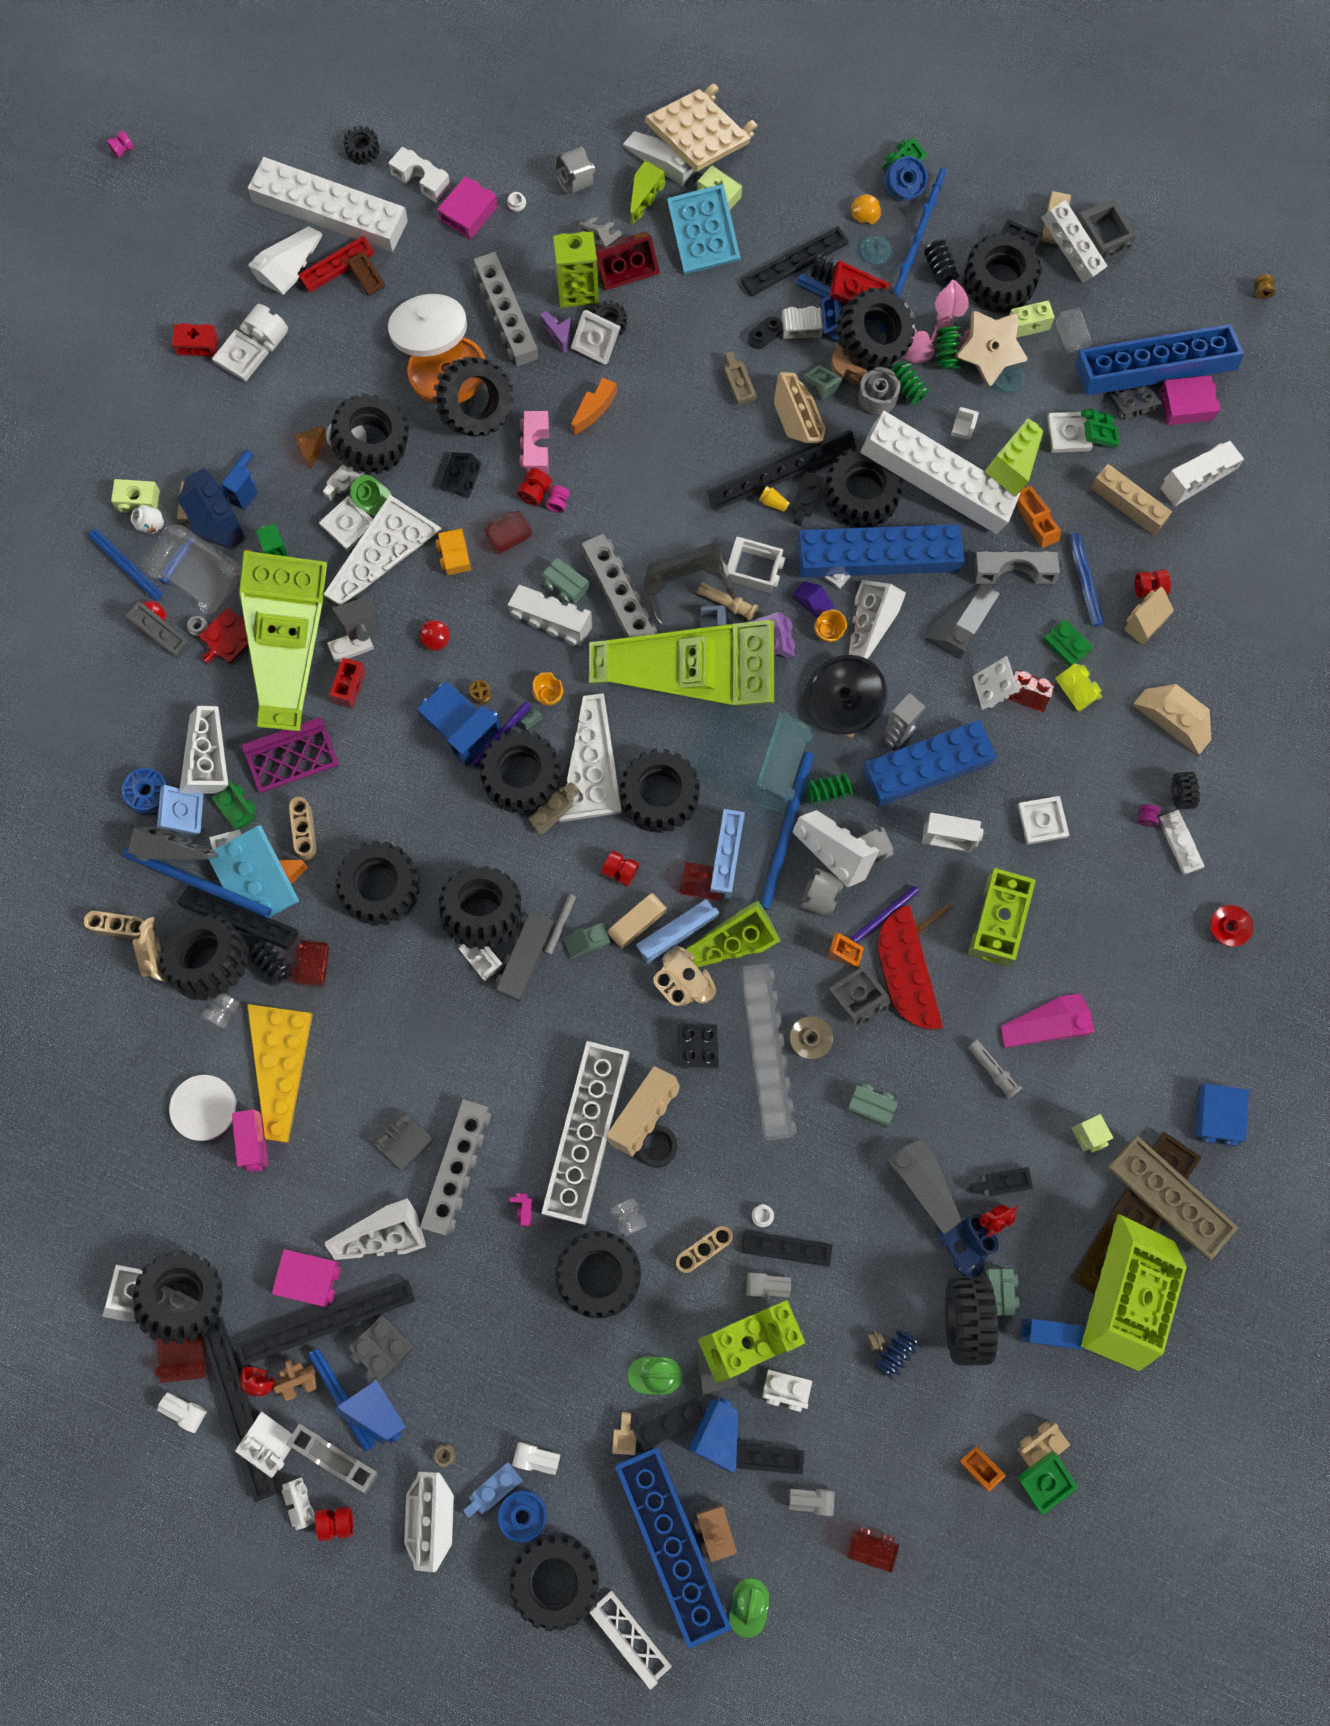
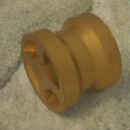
[1254,275,1276,299]
[470,680,491,705]

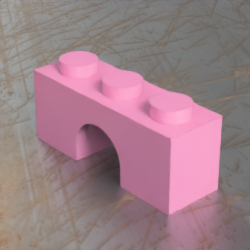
[520,411,549,475]

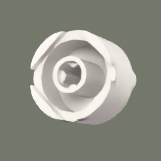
[240,304,288,352]

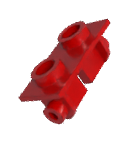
[979,1204,1018,1237]

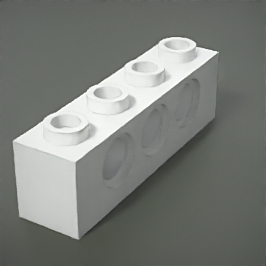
[1041,200,1107,283]

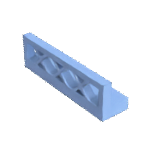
[710,809,745,899]
[636,899,719,964]

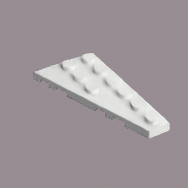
[324,495,442,606]
[559,693,622,822]

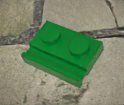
[1043,619,1094,667]

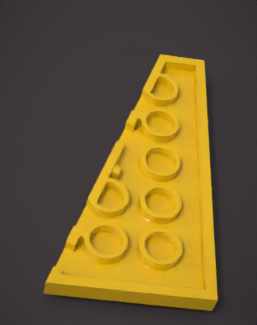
[247,1004,313,1143]

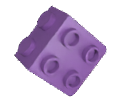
[750,612,795,659]

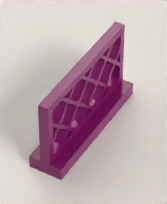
[241,717,339,793]

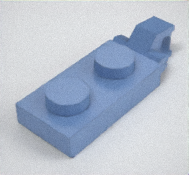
[463,1462,523,1518]

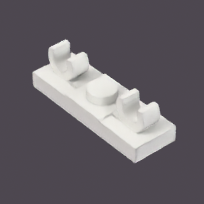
[1158,810,1205,875]

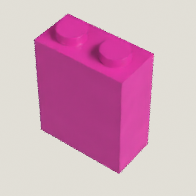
[437,176,497,240]
[1160,375,1220,425]
[232,1109,269,1173]
[272,1249,341,1307]

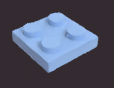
[157,785,203,835]

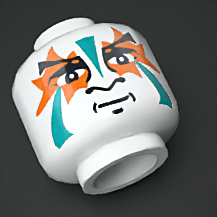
[131,505,164,534]

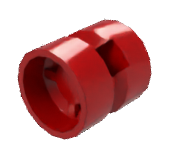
[516,468,552,506]
[1134,569,1171,599]
[601,850,640,887]
[316,1506,353,1542]

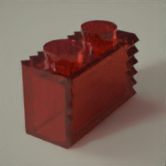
[484,510,532,555]
[293,940,330,988]
[845,1526,899,1573]

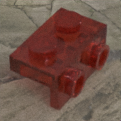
[1008,669,1055,712]
[680,862,722,901]

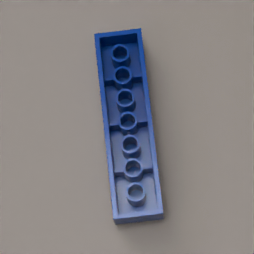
[1075,324,1244,396]
[797,524,964,578]
[615,1445,732,1649]

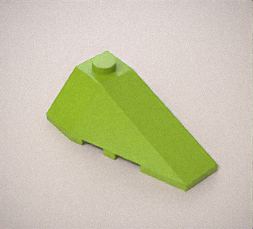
[685,900,780,967]

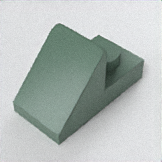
[804,365,842,400]
[563,923,611,959]

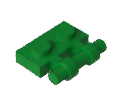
[1081,408,1120,448]

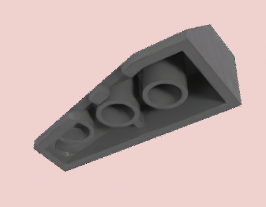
[925,584,1000,659]
[887,1139,961,1235]

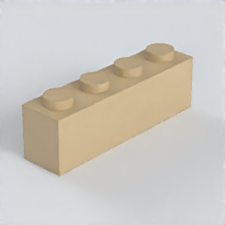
[1091,464,1172,536]
[606,1066,680,1157]

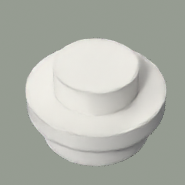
[507,192,526,212]
[752,1205,774,1227]

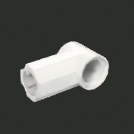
[157,1392,207,1433]
[512,1442,561,1475]

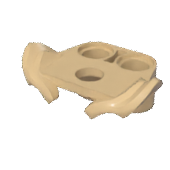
[133,917,169,982]
[654,946,716,1006]

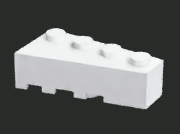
[1161,441,1244,507]
[508,585,592,647]
[179,706,228,793]
[792,810,880,888]

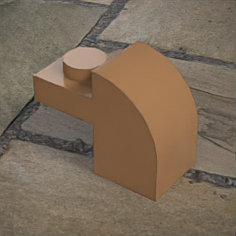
[830,344,868,386]

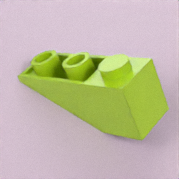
[630,160,666,225]

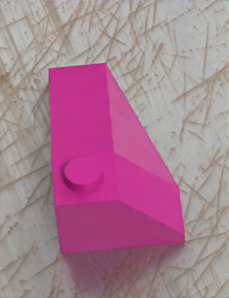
[1000,994,1094,1048]

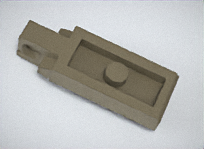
[724,351,757,405]
[528,782,581,835]

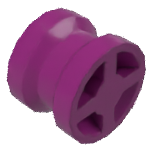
[1137,804,1161,827]

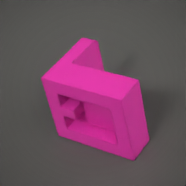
[509,1193,533,1227]

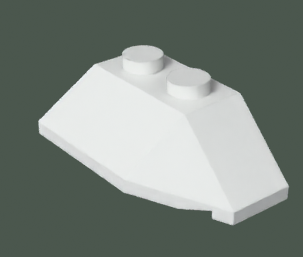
[404,1472,454,1572]

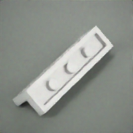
[590,1590,672,1690]

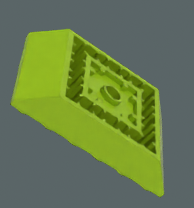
[1081,1214,1187,1371]

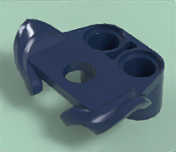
[935,1214,999,1276]

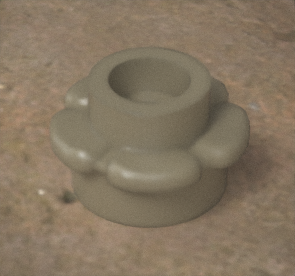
[866,1330,885,1353]
[433,1444,456,1468]

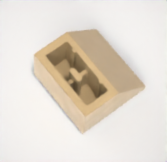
[1124,587,1174,645]

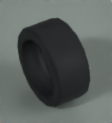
[637,1124,678,1168]

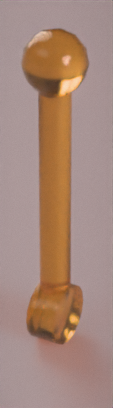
[916,903,952,932]

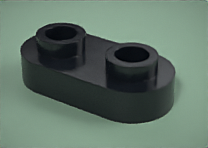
[748,316,783,349]

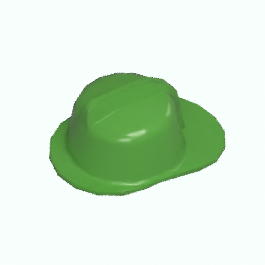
[349,475,391,516]
[628,1357,682,1395]
[729,1578,769,1638]

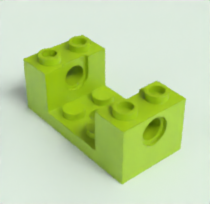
[553,231,599,308]
[968,868,1036,967]
[698,1300,805,1383]

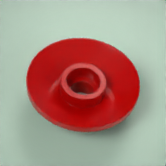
[1210,905,1253,947]

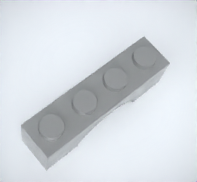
[973,551,1060,584]
[882,693,925,751]
[286,1424,378,1495]

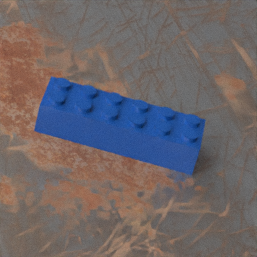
[862,720,997,807]

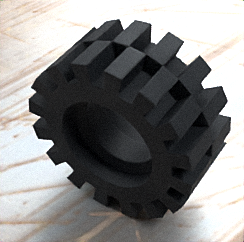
[343,126,380,165]
[592,300,627,339]
[1171,771,1200,810]

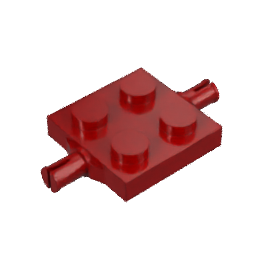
[199,607,248,665]

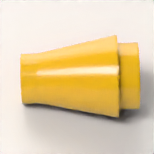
[759,486,790,513]

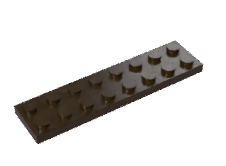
[1069,1131,1202,1296]

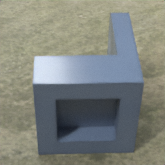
[700,606,726,628]

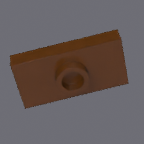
[347,251,385,296]

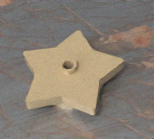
[955,311,1027,386]

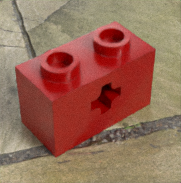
[172,323,218,357]
[329,657,366,709]

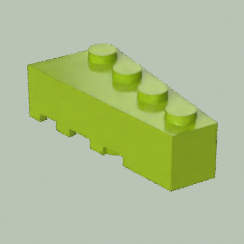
[984,418,1043,497]

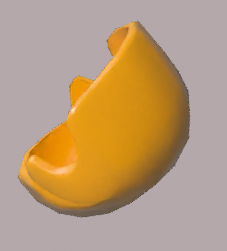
[851,194,881,225]
[814,609,847,643]
[532,672,564,706]

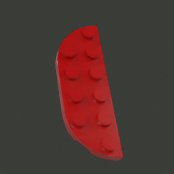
[877,905,943,1030]

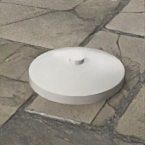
[388,294,467,357]

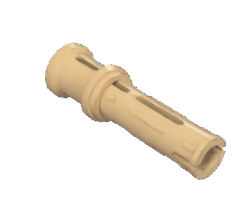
[697,582,758,622]

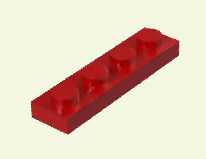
[298,236,375,293]

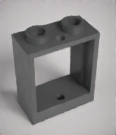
[1078,199,1136,259]

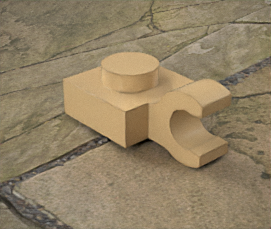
[612,1412,636,1455]

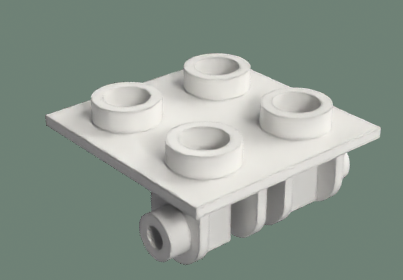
[972,656,1022,710]
[235,1412,292,1478]

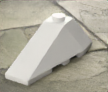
[849,580,906,659]

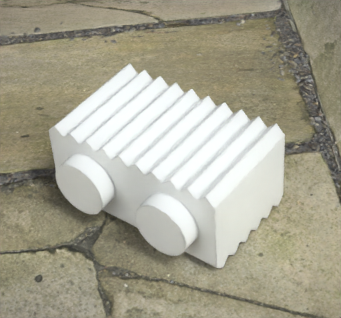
[781,306,823,339]

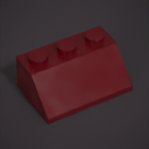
[595,231,660,291]

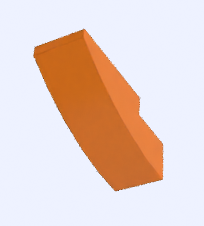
[571,378,617,435]
[1016,485,1061,548]

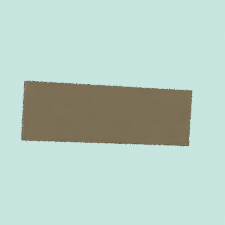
[1107,1135,1239,1261]

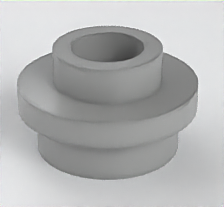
[187,616,208,636]

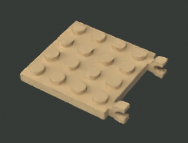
[645,84,757,172]

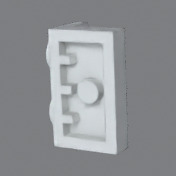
[762,1370,812,1412]

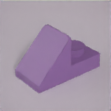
[541,311,572,353]

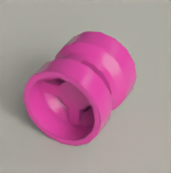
[106,131,134,158]
[545,485,570,513]

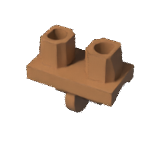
[274,1360,317,1402]

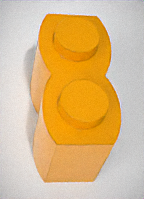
[436,528,471,575]

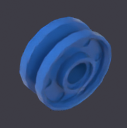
[884,156,928,201]
[122,768,169,815]
[498,1490,547,1543]

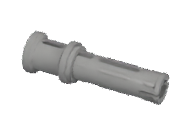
[967,1040,1022,1100]

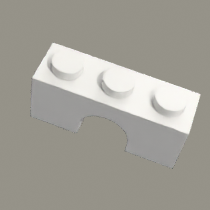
[389,147,450,203]

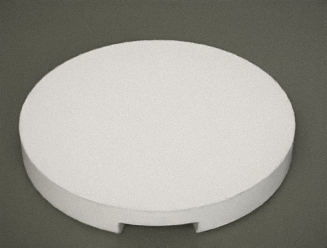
[169,1075,237,1141]

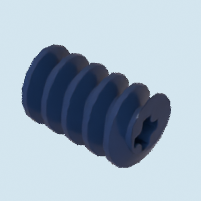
[874,1330,922,1382]

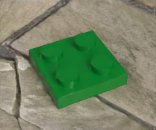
[1017,1450,1078,1516]

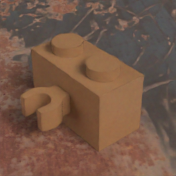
[693,1504,737,1562]

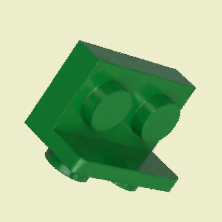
[881,137,927,179]
[212,780,258,830]

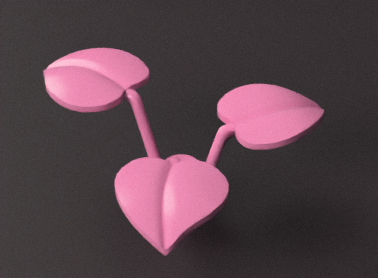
[901,280,970,364]

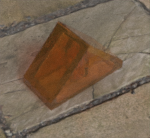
[294,425,326,469]

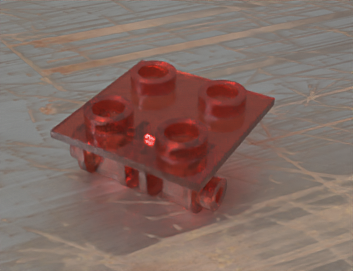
[155,1334,205,1383]

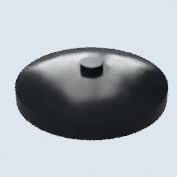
[805,655,888,735]

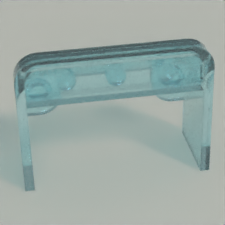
[752,711,814,813]

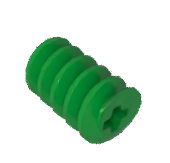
[936,326,961,369]
[891,361,930,406]
[807,773,852,807]

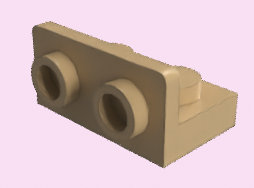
[1016,1421,1070,1467]

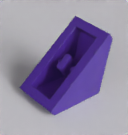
[791,581,835,618]

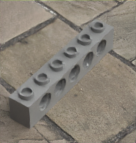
[472,252,539,367]
[582,534,658,638]
[420,1099,492,1237]

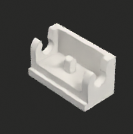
[458,944,503,981]

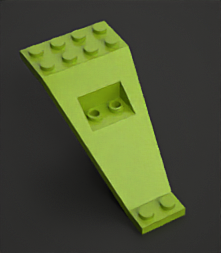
[239,550,327,731]
[589,620,774,706]

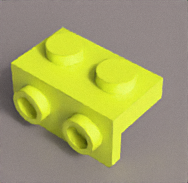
[1055,664,1102,712]

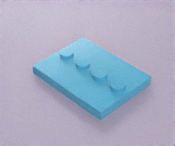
[667,184,741,275]
[209,825,300,918]

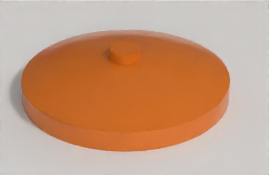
[407,337,486,404]

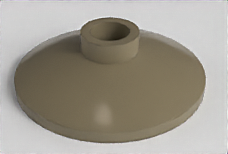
[790,1016,833,1060]

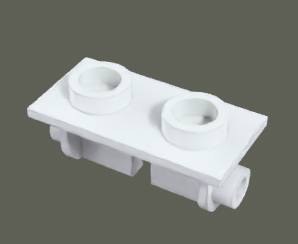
[281,1477,316,1530]

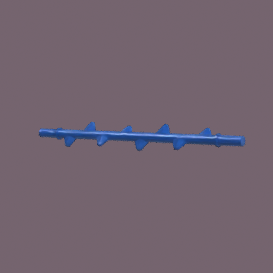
[879,168,947,332]

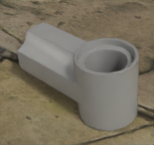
[746,1273,791,1298]
[789,1488,835,1516]

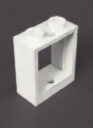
[725,537,785,593]
[921,812,983,852]

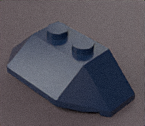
[178,468,245,547]

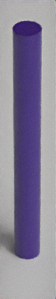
[470,701,532,767]
[850,885,920,943]

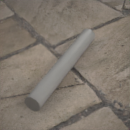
[544,894,576,955]

